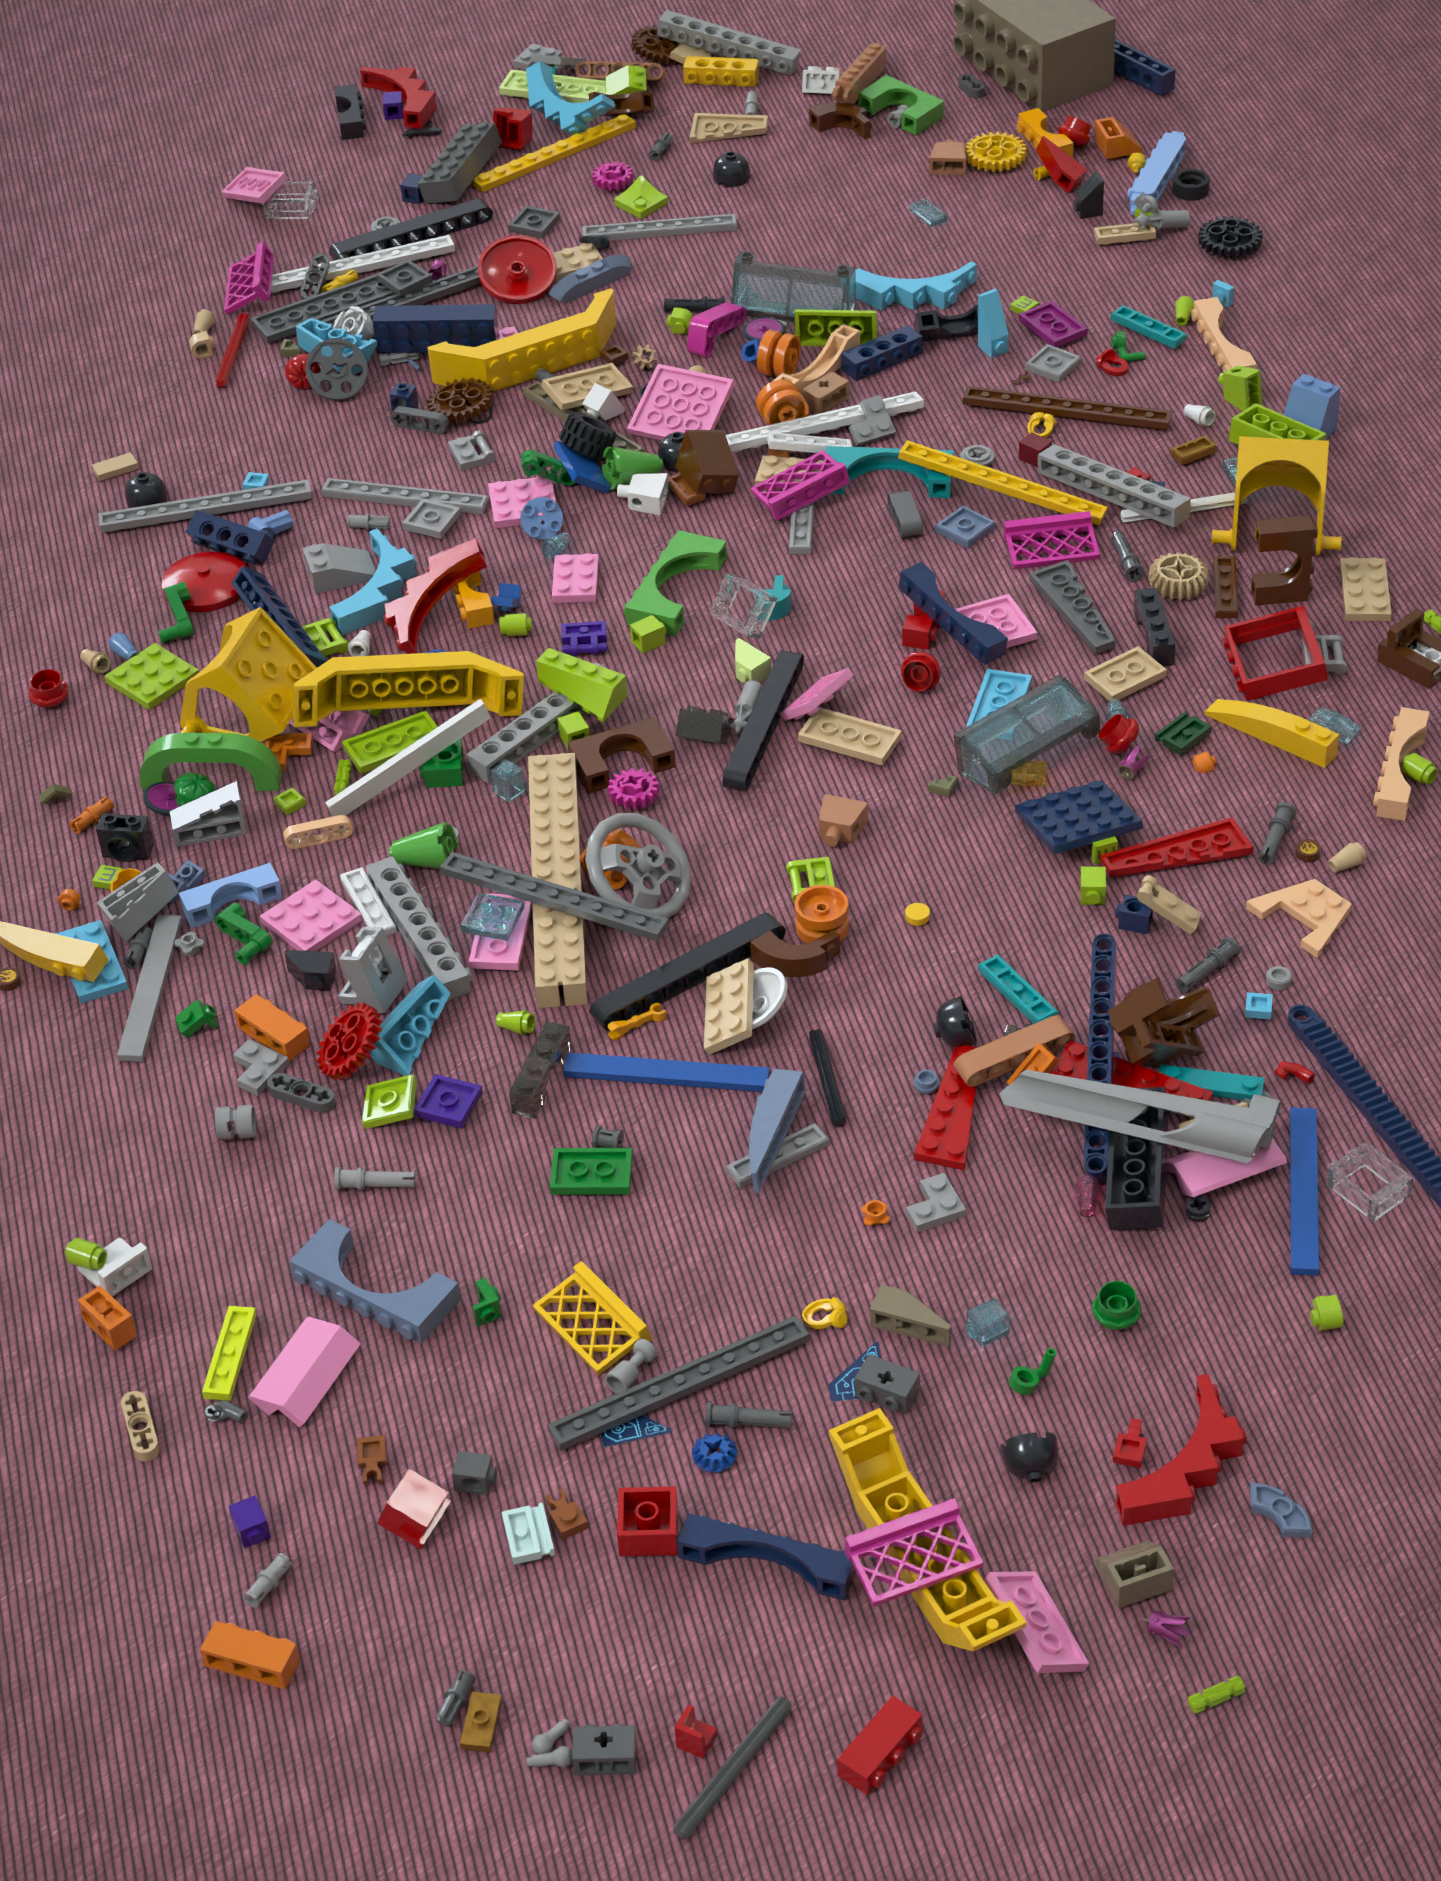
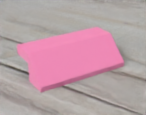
[289,710,370,752]
[1166,1138,1287,1197]
[248,1317,361,1427]

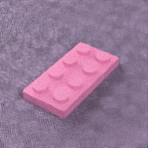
[222,167,289,204]
[469,893,533,971]
[984,1571,1090,1673]

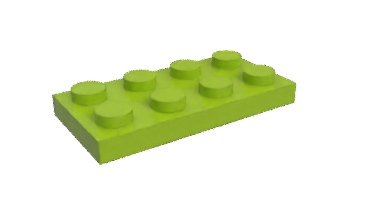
[342,711,438,774]

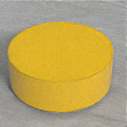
[905,903,930,926]

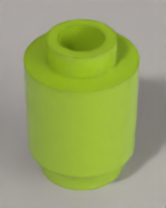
[500,613,533,637]
[1401,753,1438,785]
[65,1238,108,1271]

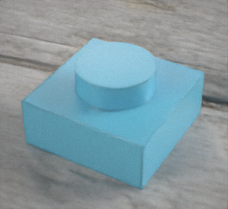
[1212,280,1234,307]
[242,472,270,490]
[1245,992,1273,1020]

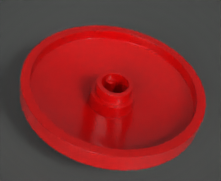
[478,235,557,304]
[162,552,246,612]

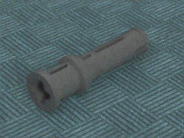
[1111,531,1145,582]
[1258,802,1297,865]
[1175,936,1241,993]
[706,1401,792,1429]

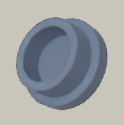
[913,1070,939,1094]

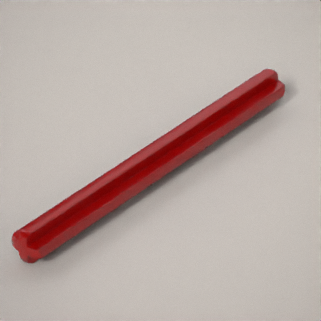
[215,313,250,388]

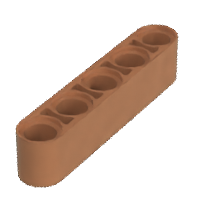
[575,61,666,82]
[954,1015,1075,1087]

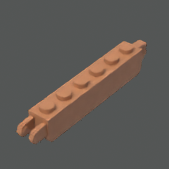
[832,43,887,104]

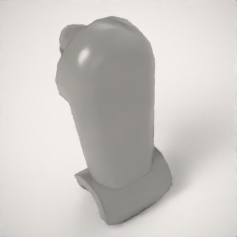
[1134,192,1159,214]

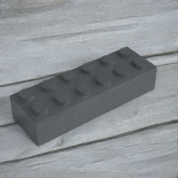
[417,122,502,204]

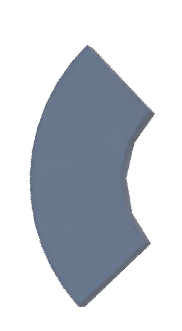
[1250,1483,1312,1538]

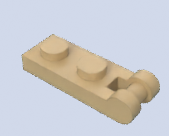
[1137,875,1202,935]

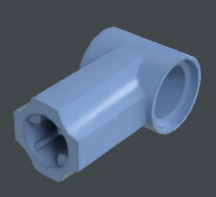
[247,510,294,539]

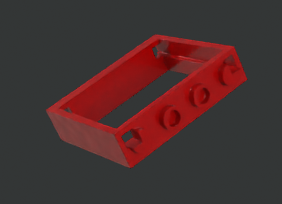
[1222,606,1328,701]

